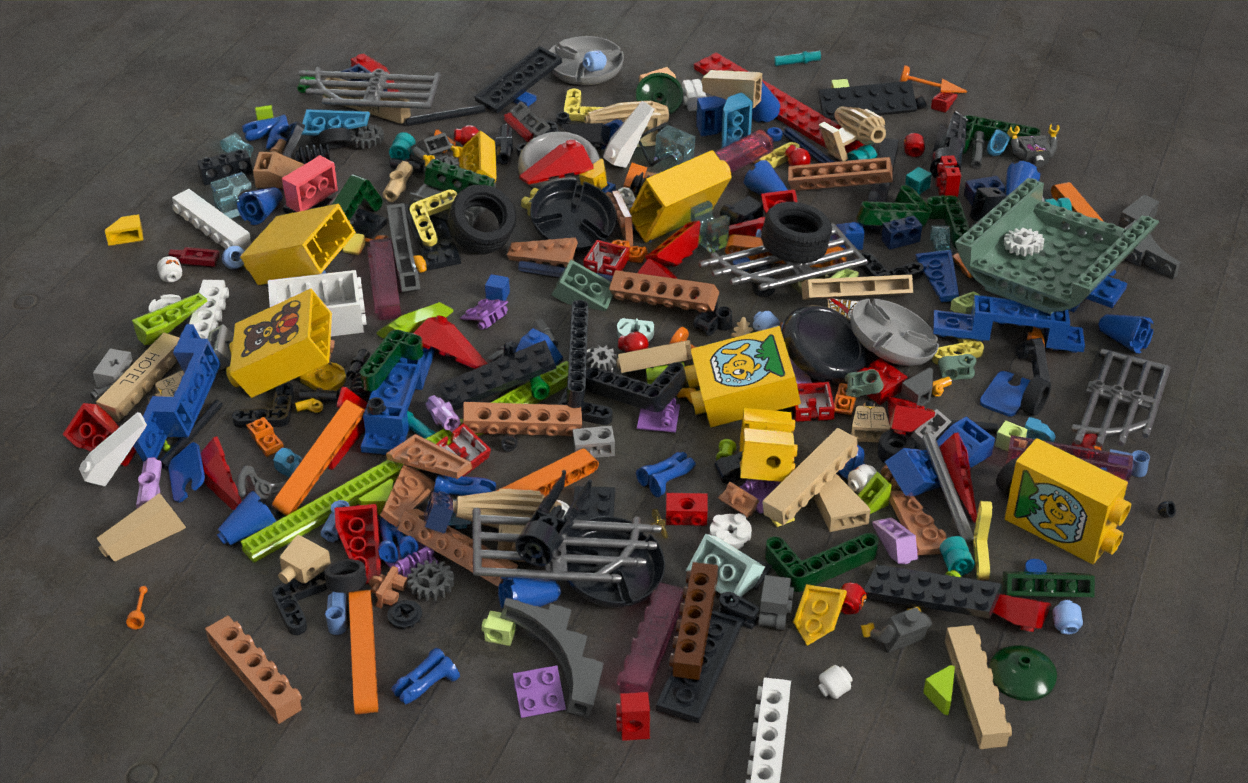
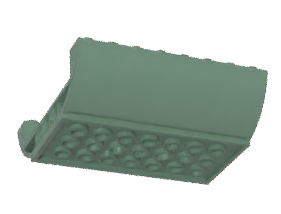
[955,178,1159,314]

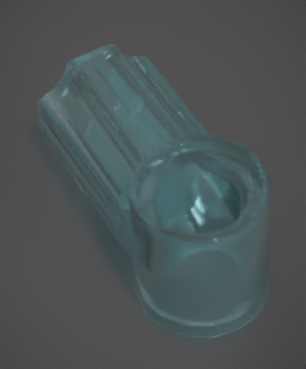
[220,132,253,156]
[930,225,951,252]

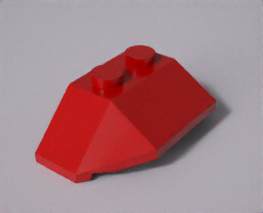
[645,220,701,267]

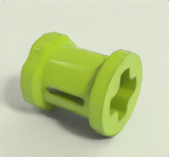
[716,439,737,461]

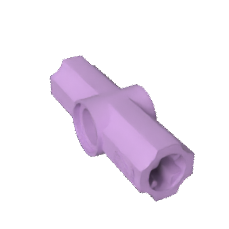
[425,395,461,432]
[136,457,162,509]

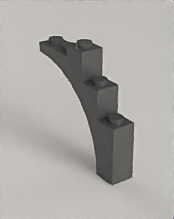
[1118,195,1181,279]
[387,203,420,292]
[500,598,604,718]

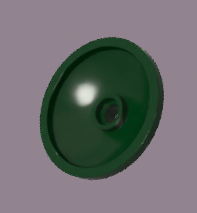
[636,73,683,115]
[989,645,1057,701]

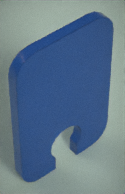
[980,371,1030,416]
[168,442,205,503]

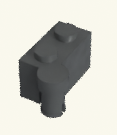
[759,575,794,630]

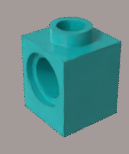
[905,167,932,195]

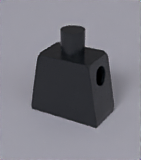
[969,188,1007,222]

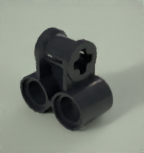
[693,301,732,336]

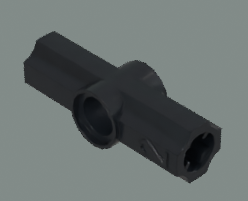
[496,124,513,164]

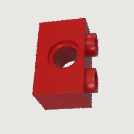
[666,493,708,526]
[616,692,650,741]

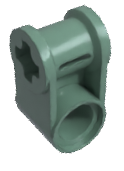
[938,354,976,381]
[845,369,884,398]

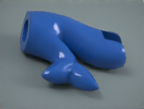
[242,115,289,149]

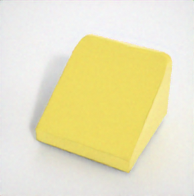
[343,233,366,255]

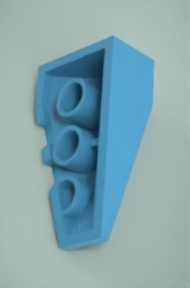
[302,109,370,136]

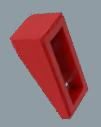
[931,92,958,113]

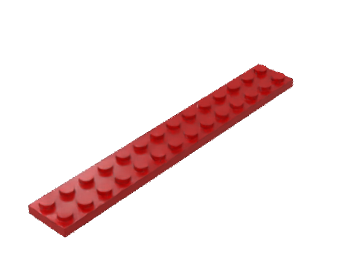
[694,53,873,153]

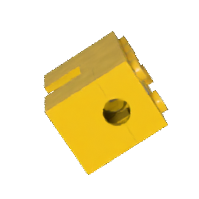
[739,408,798,482]

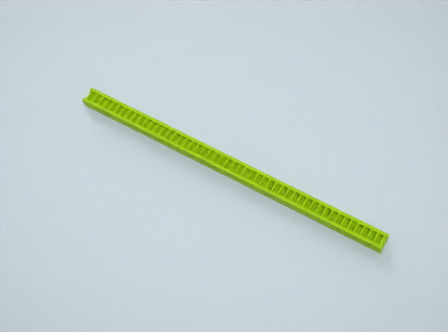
[241,361,568,563]

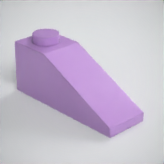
[872,517,918,564]

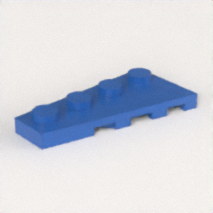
[916,250,959,302]

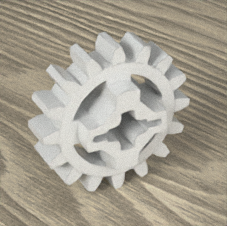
[1004,228,1044,256]

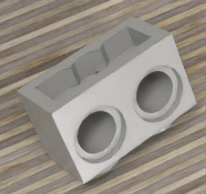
[573,426,615,458]

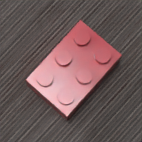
[282,155,338,212]

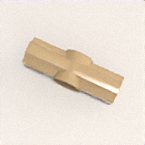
[383,161,413,202]

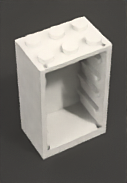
[268,270,367,336]

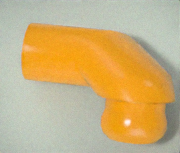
[413,255,426,273]
[932,376,952,396]
[677,387,697,406]

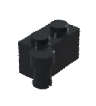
[720,196,763,226]

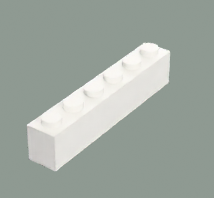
[172,189,251,250]

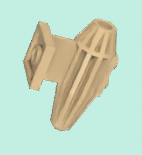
[584,101,669,147]
[819,106,886,161]
[453,488,562,562]

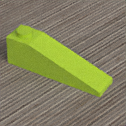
[132,293,208,345]
[377,302,453,339]

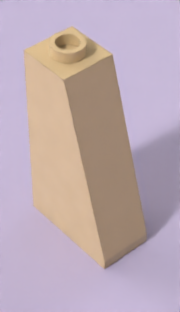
[701,70,763,109]
[616,340,692,373]
[813,474,870,532]
[97,493,186,562]

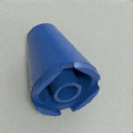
[752,82,781,123]
[743,160,788,195]
[1006,161,1041,196]
[237,187,283,225]
[1098,314,1154,353]
[217,491,276,545]
[498,577,561,608]

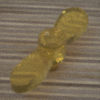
[651,509,668,538]

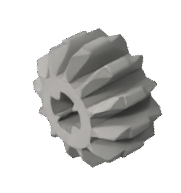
[586,344,617,372]

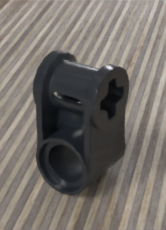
[714,452,742,484]

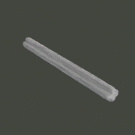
[923,432,974,543]

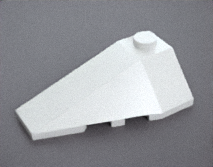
[603,101,654,168]
[79,412,147,486]

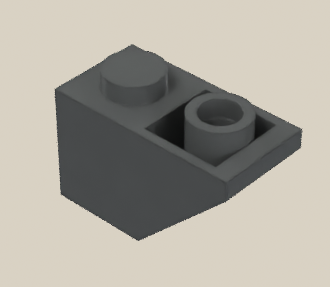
[900,368,933,406]

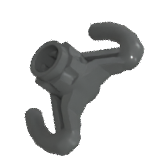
[237,465,286,514]

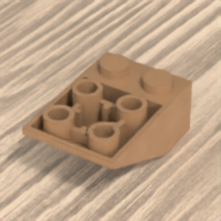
[253,152,305,189]

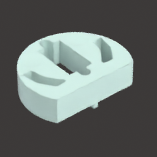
[617,318,654,342]

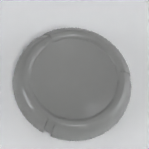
[549,36,624,86]
[518,132,600,189]
[850,299,939,366]

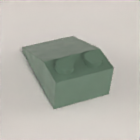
[552,260,613,311]

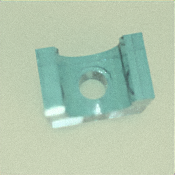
[654,125,695,165]
[210,172,251,219]
[691,201,729,253]

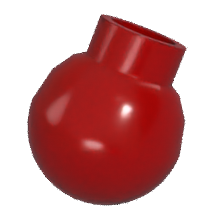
[454,125,479,146]
[784,144,811,166]
[618,332,649,352]

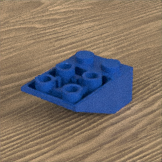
[696,96,727,136]
[937,417,995,468]
[885,448,941,496]

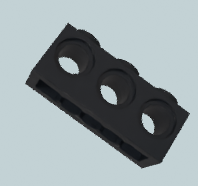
[197,149,253,186]

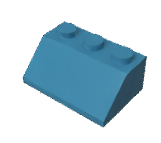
[721,92,753,152]

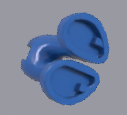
[636,452,696,497]
[434,475,496,496]
[378,518,418,563]
[391,647,460,704]

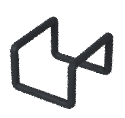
[638,122,681,167]

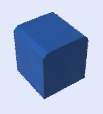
[485,274,510,301]

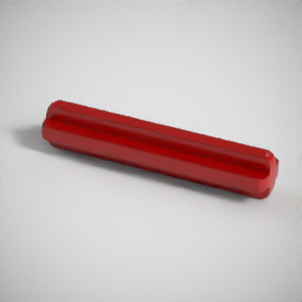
[504,113,533,142]

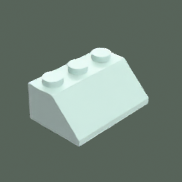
[686,534,765,601]

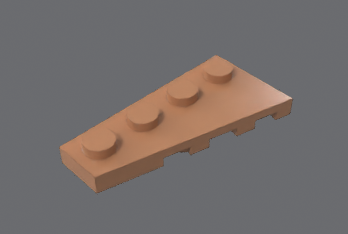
[610,191,633,247]
[507,237,578,267]
[386,434,472,479]
[380,465,435,527]
[889,490,947,556]

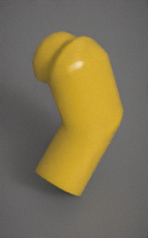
[295,398,323,413]

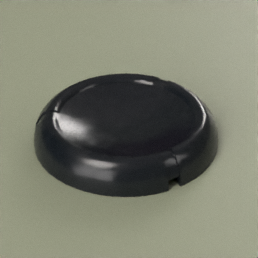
[530,179,616,252]
[781,305,868,385]
[566,516,665,608]

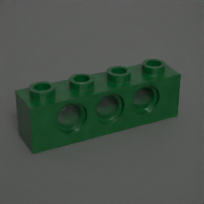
[424,159,495,194]
[1003,571,1095,597]

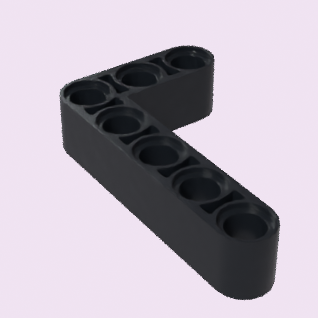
[586,362,687,412]

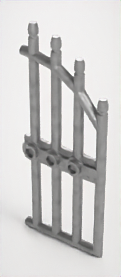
[298,67,441,109]
[699,223,868,291]
[1071,348,1171,447]
[472,508,661,583]

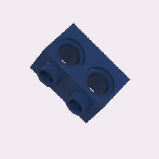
[964,176,1005,206]
[881,216,922,250]
[424,491,454,534]

